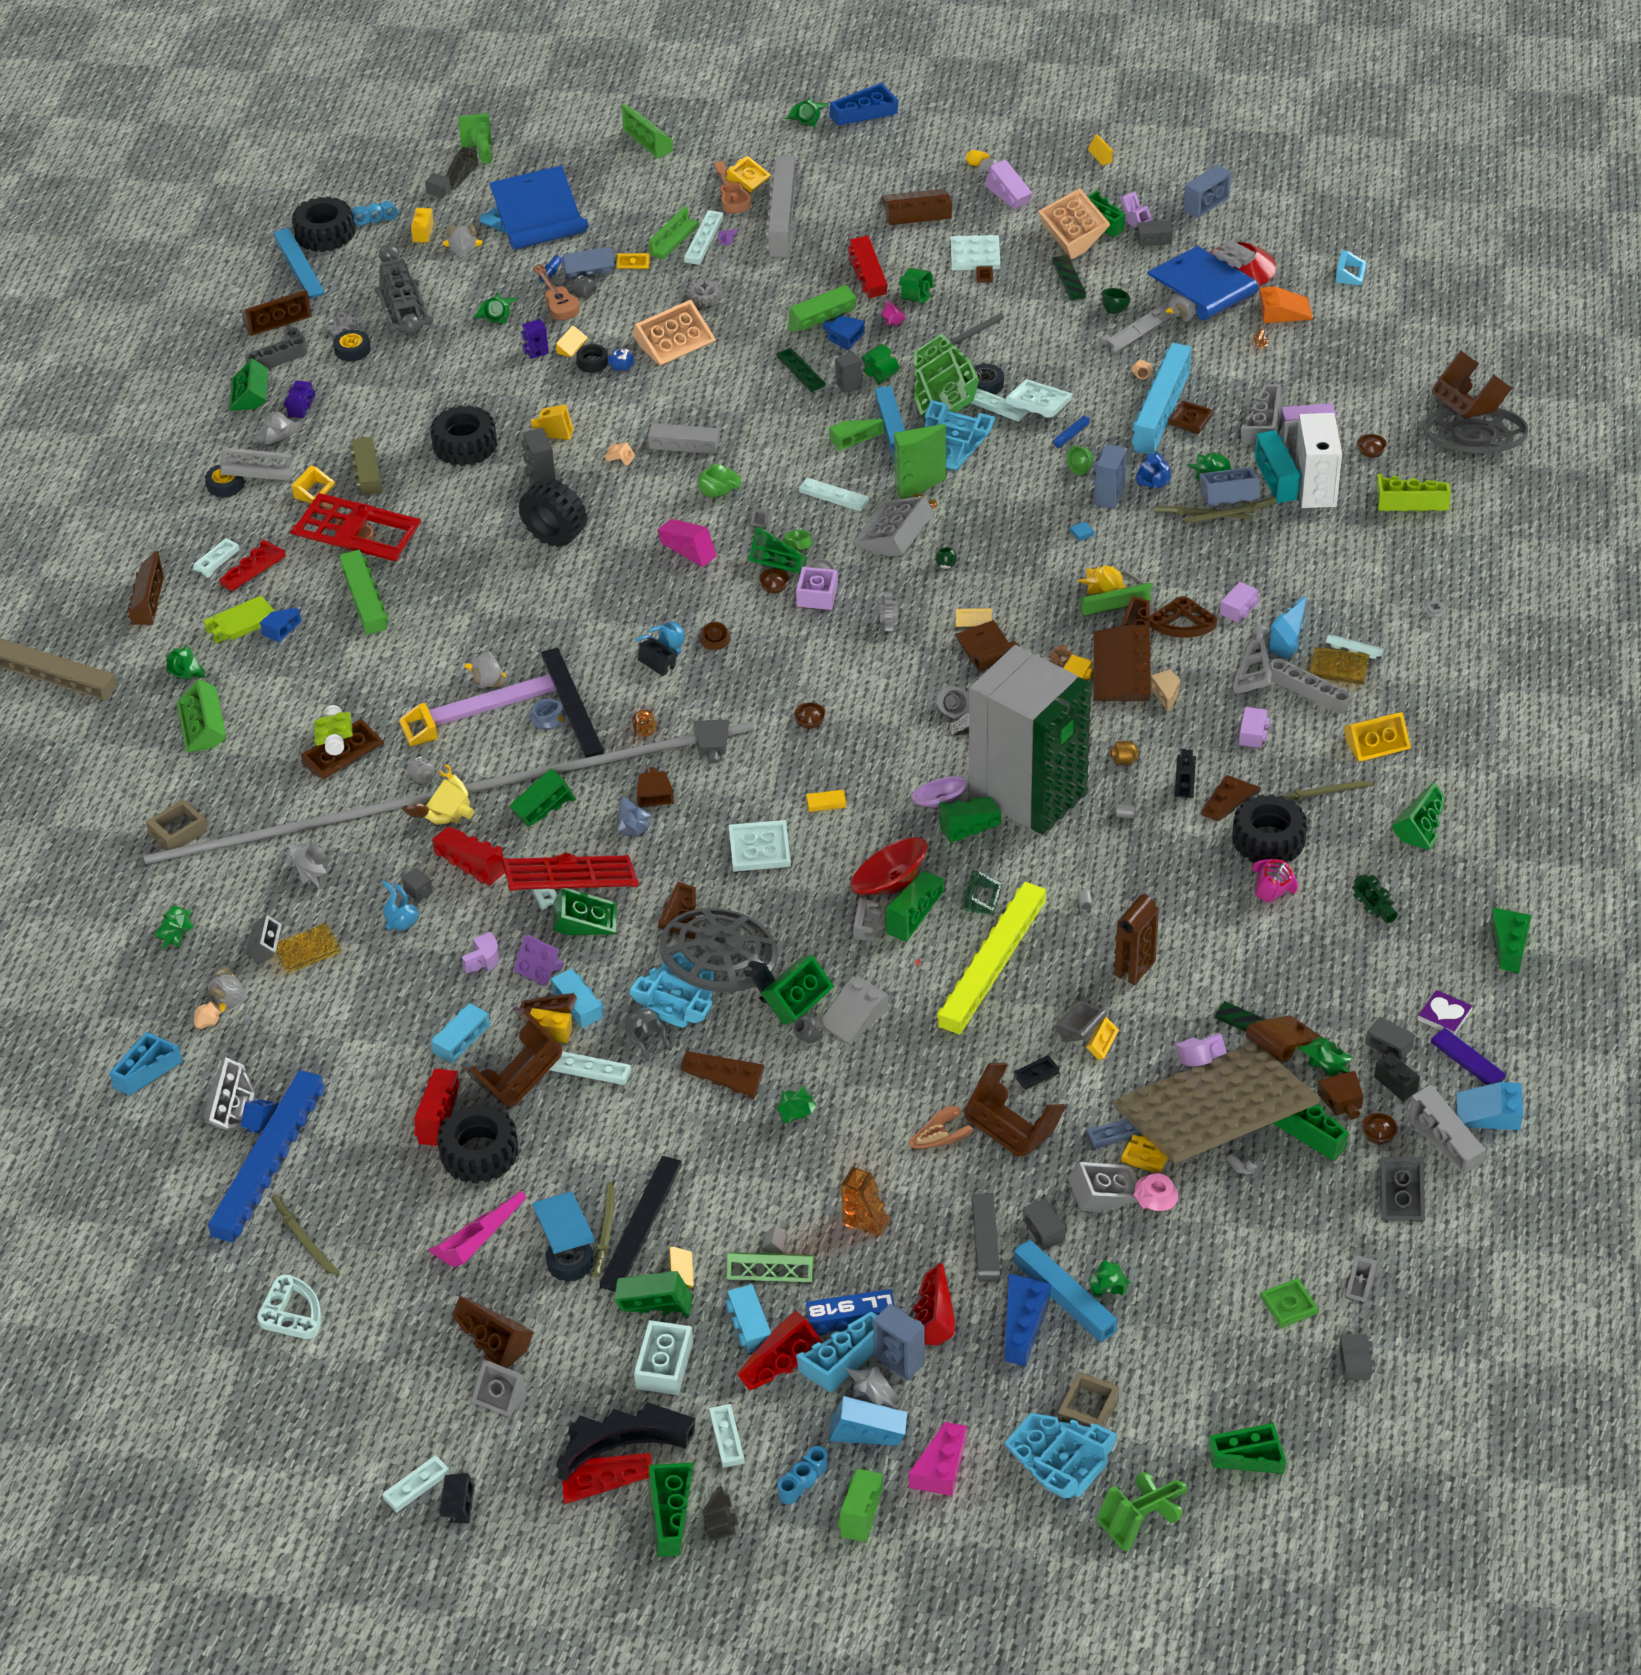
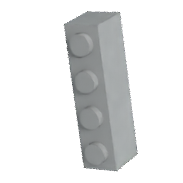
[648,423,720,454]

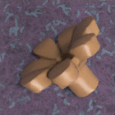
[1049,645,1073,668]

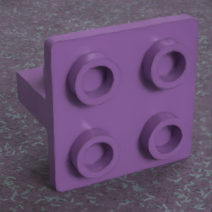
[514,935,564,986]

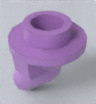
[718,228,738,246]

